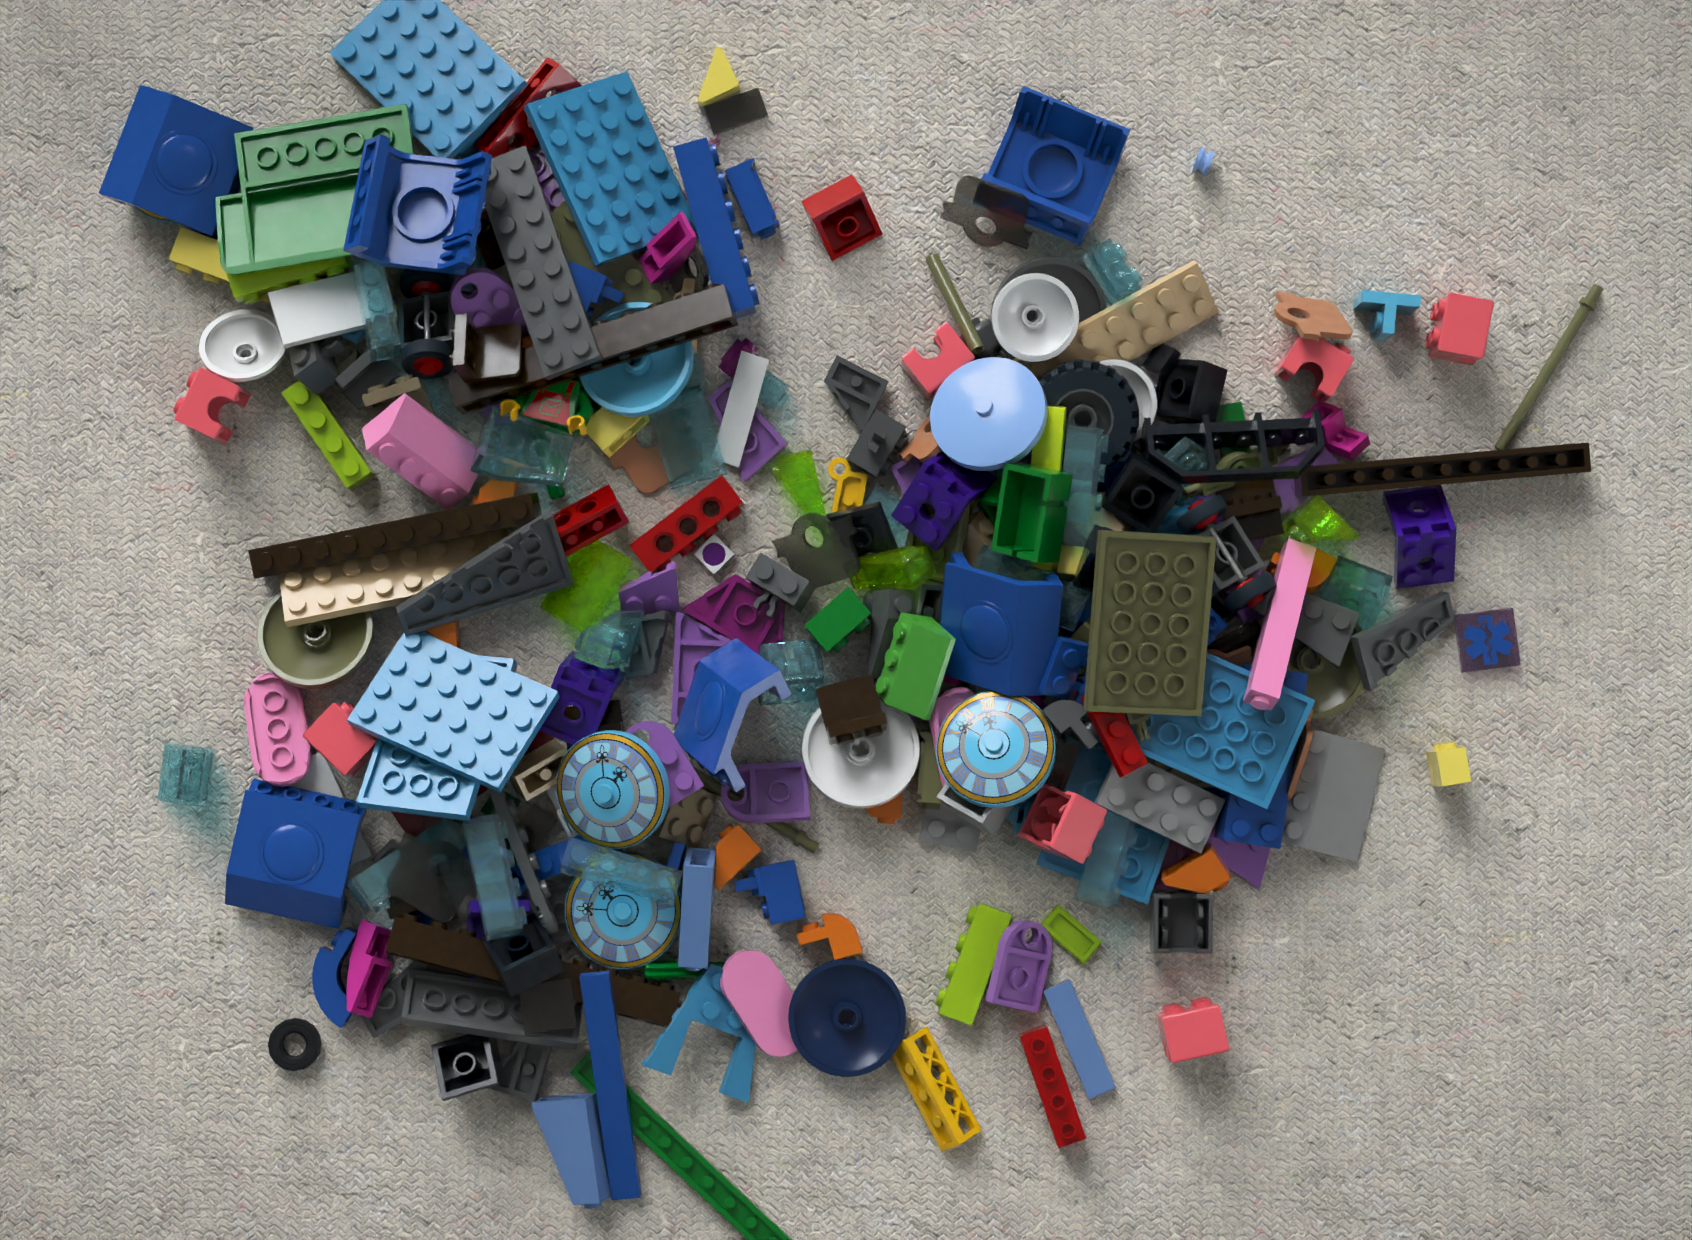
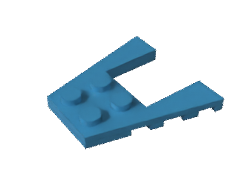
[641,963,755,1103]

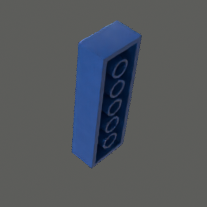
[673,137,760,318]
[1215,663,1308,849]

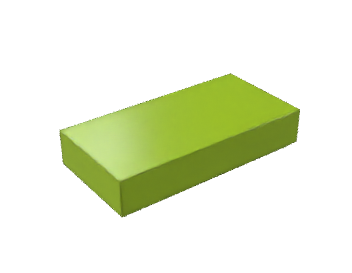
[1041,904,1103,964]

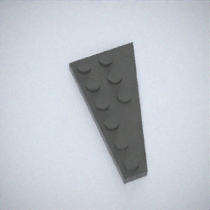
[396,509,574,636]

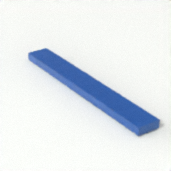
[579,971,642,1200]

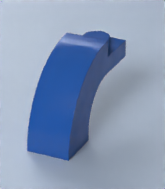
[312,927,357,1028]

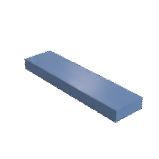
[1043,979,1116,1099]

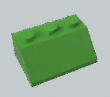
[876,612,956,721]

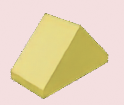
[697,46,741,108]

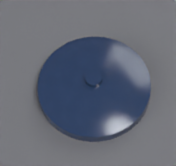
[788,958,906,1077]

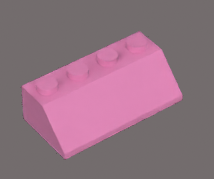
[362,393,486,510]

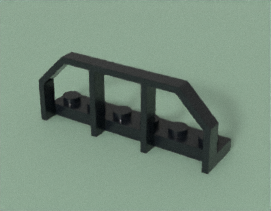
[1140,410,1325,484]

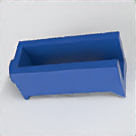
[724,158,780,239]

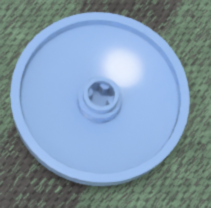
[930,357,1048,471]

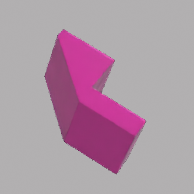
[1301,401,1370,461]

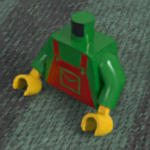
[500,379,594,435]

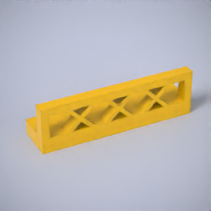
[892,1026,981,1152]

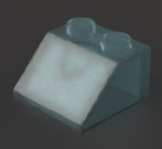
[1320,555,1393,631]
[574,610,645,669]

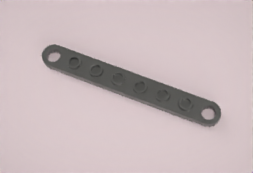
[487,783,559,935]

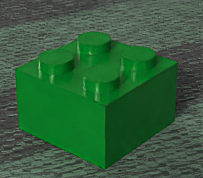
[804,587,872,654]

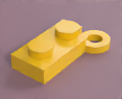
[828,458,868,528]

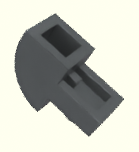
[1042,700,1098,750]

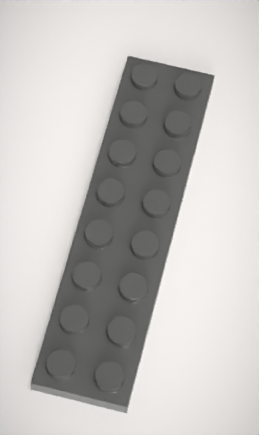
[485,145,602,380]

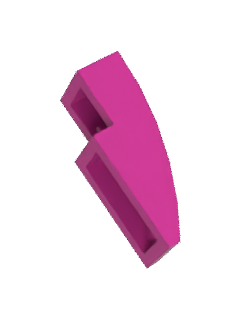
[638,212,697,284]
[346,919,393,1018]

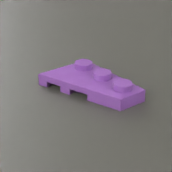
[709,378,788,482]

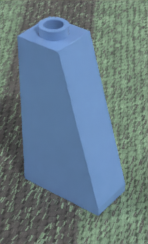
[678,847,716,971]
[532,1092,611,1209]

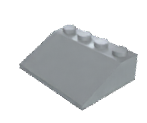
[1281,729,1385,862]

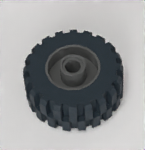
[1039,359,1139,474]

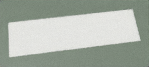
[712,351,769,468]

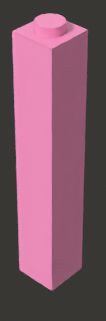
[1243,538,1316,711]

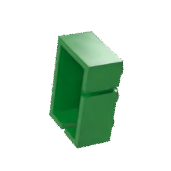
[991,463,1073,563]

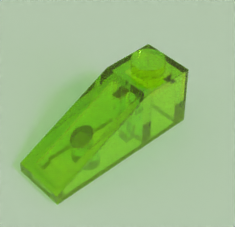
[773,449,830,538]
[843,546,937,590]

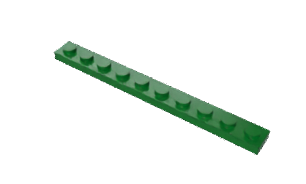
[570,1051,793,1240]

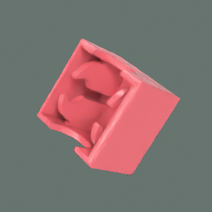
[1425,293,1494,365]
[901,322,975,399]
[1274,334,1354,402]
[173,368,251,444]
[303,702,377,775]
[1018,784,1107,864]
[1157,997,1229,1063]

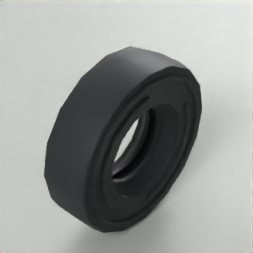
[268,1018,322,1071]

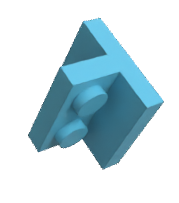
[1353,290,1421,342]

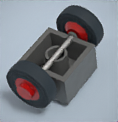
[398,269,455,379]
[1176,495,1276,613]

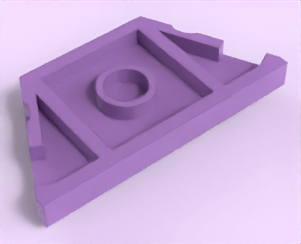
[671,612,732,724]

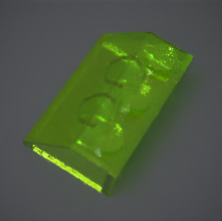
[1283,494,1360,546]
[540,540,634,637]

